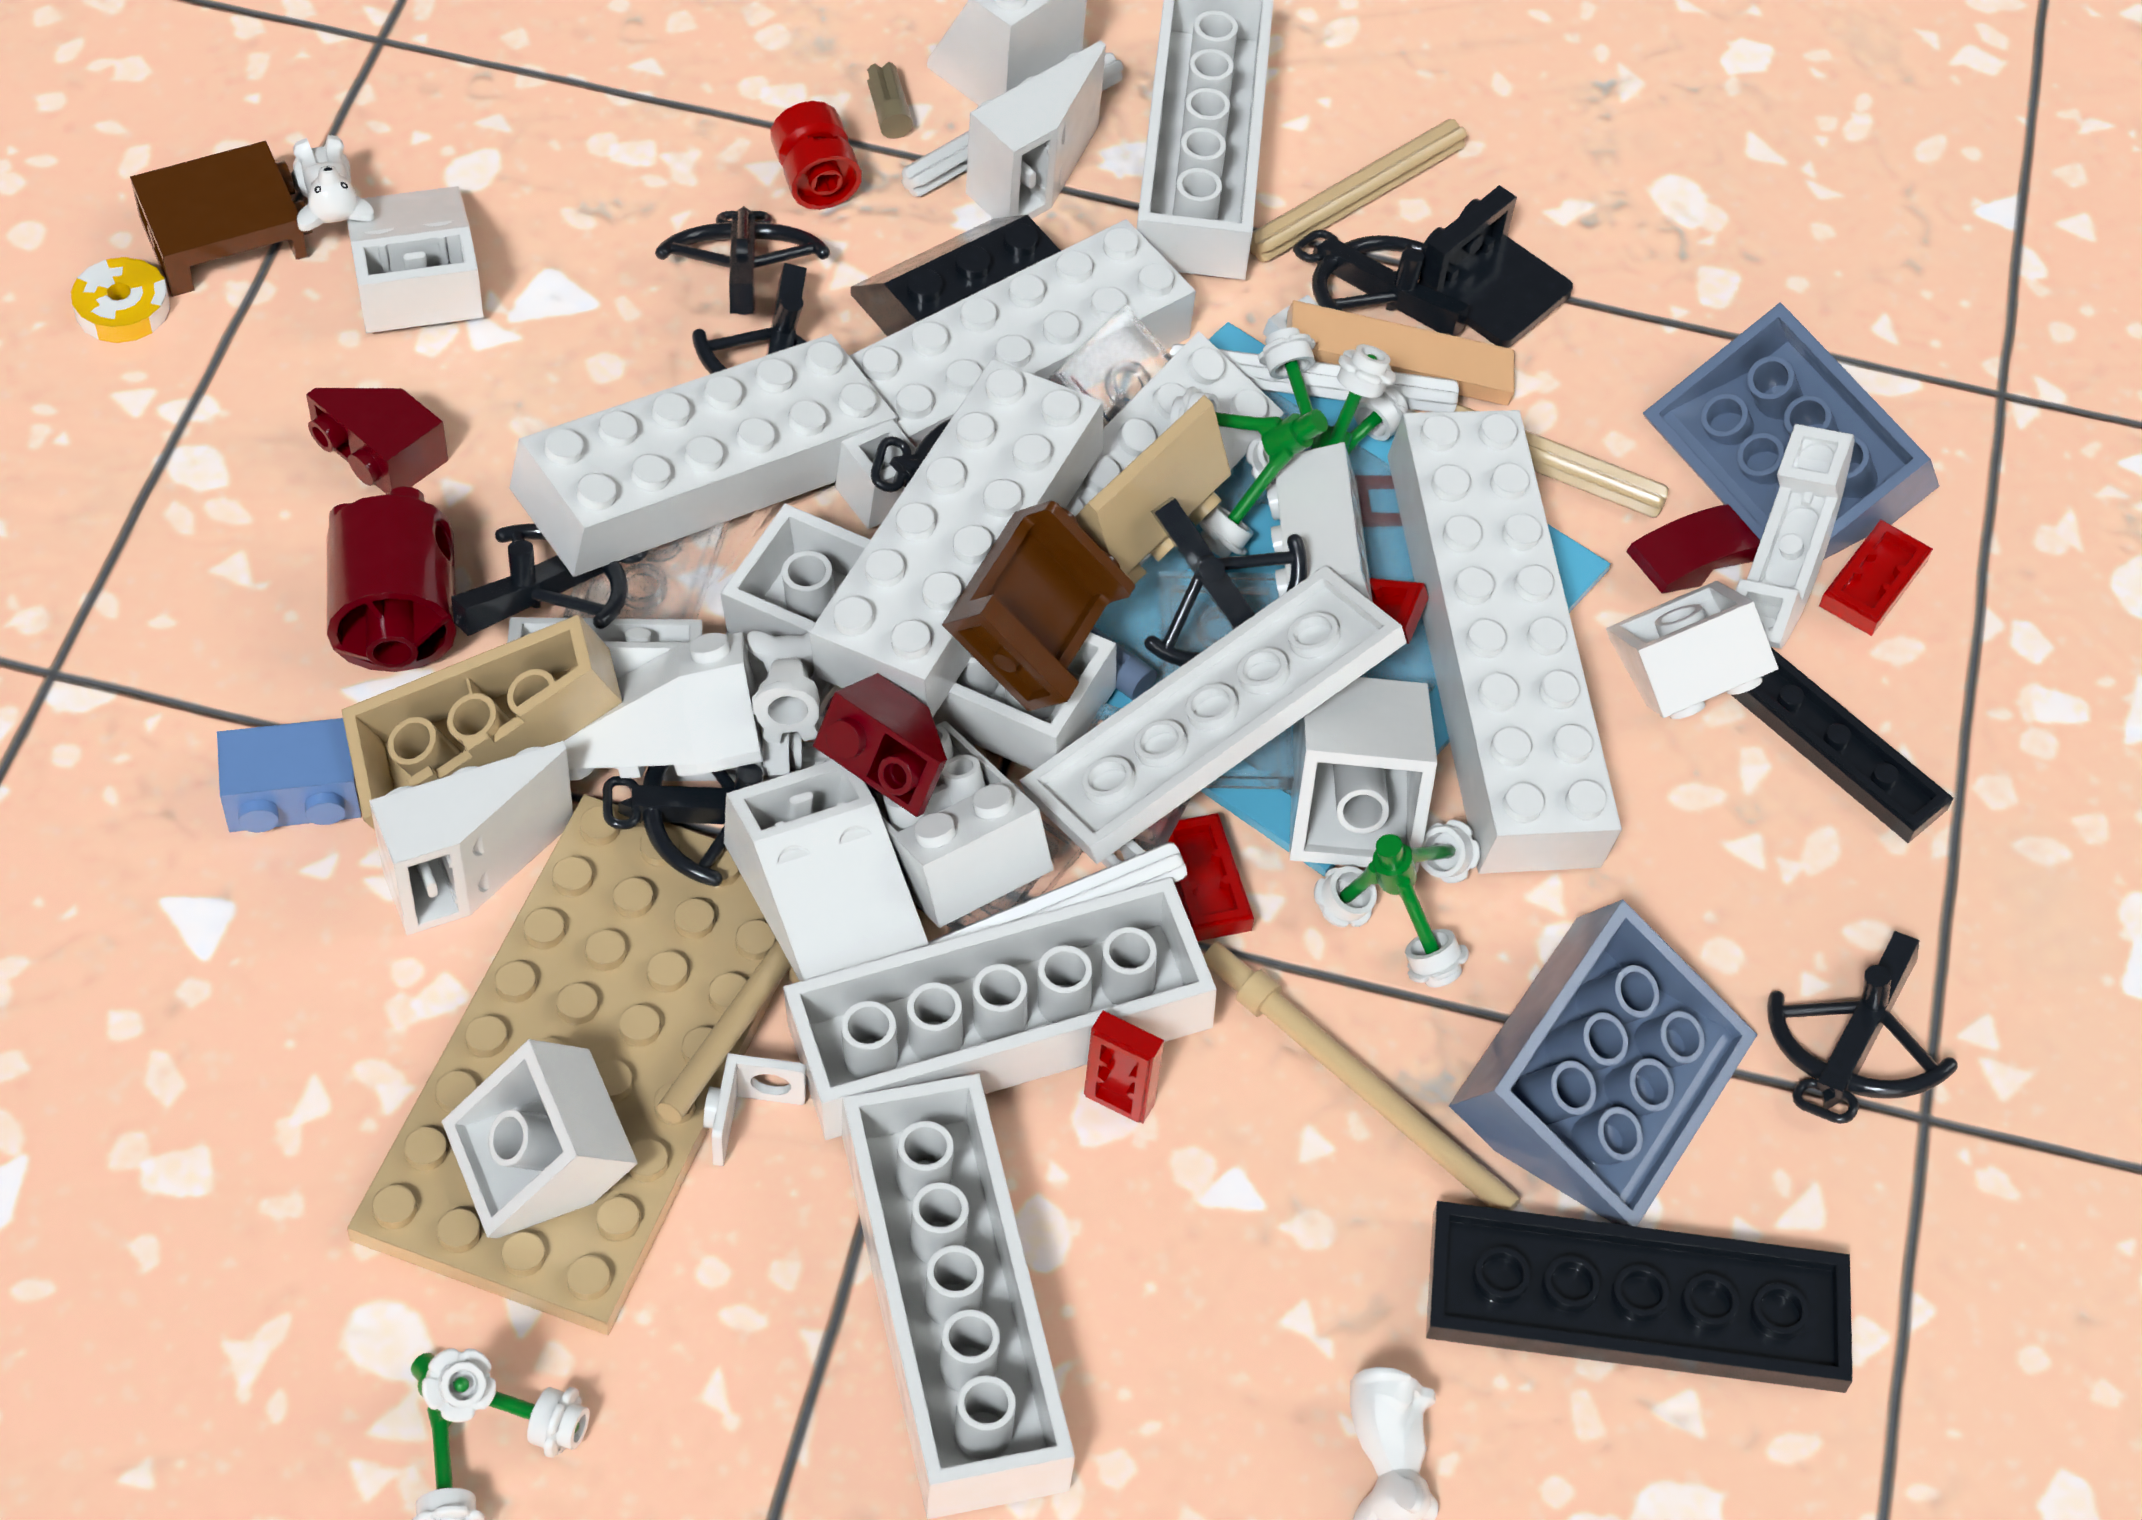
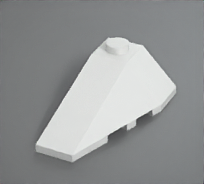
[564,632,763,780]

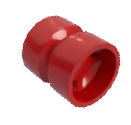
[770,101,862,210]

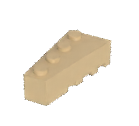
[341,614,622,830]

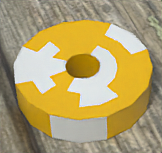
[71,257,170,343]

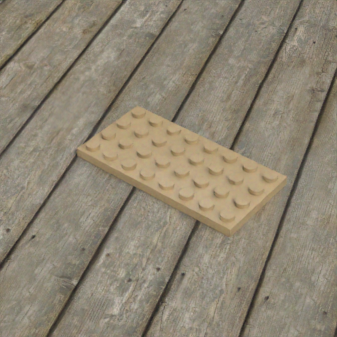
[347,794,780,1336]

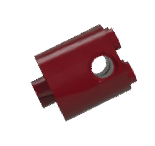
[326,486,457,672]

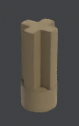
[867,62,913,139]

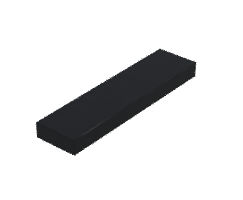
[1731,647,1954,843]

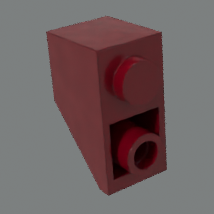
[306,388,448,494]
[813,673,947,817]

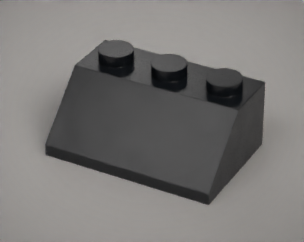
[850,214,1061,337]

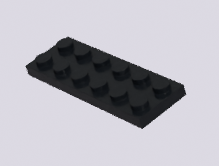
[1426,1201,1853,1393]

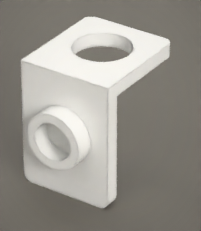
[703,1053,806,1166]

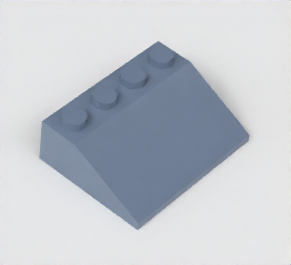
[1643,302,1939,560]
[1449,899,1757,1227]

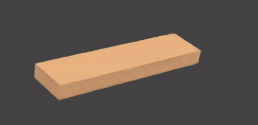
[1286,300,1514,406]

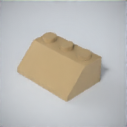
[1075,395,1231,584]

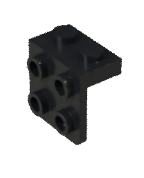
[1418,185,1573,348]

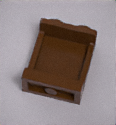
[130,140,313,297]
[942,501,1136,711]

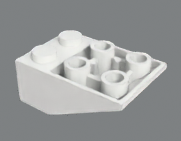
[966,40,1106,219]
[347,186,484,333]
[865,721,1054,928]
[369,741,573,936]
[724,760,929,981]

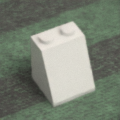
[927,0,1087,106]
[1289,677,1437,872]

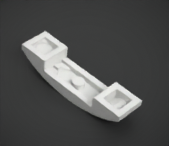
[1736,424,1855,649]

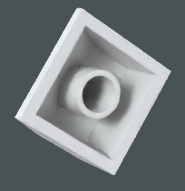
[1605,581,1778,719]
[442,1039,638,1238]

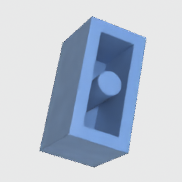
[217,718,361,833]

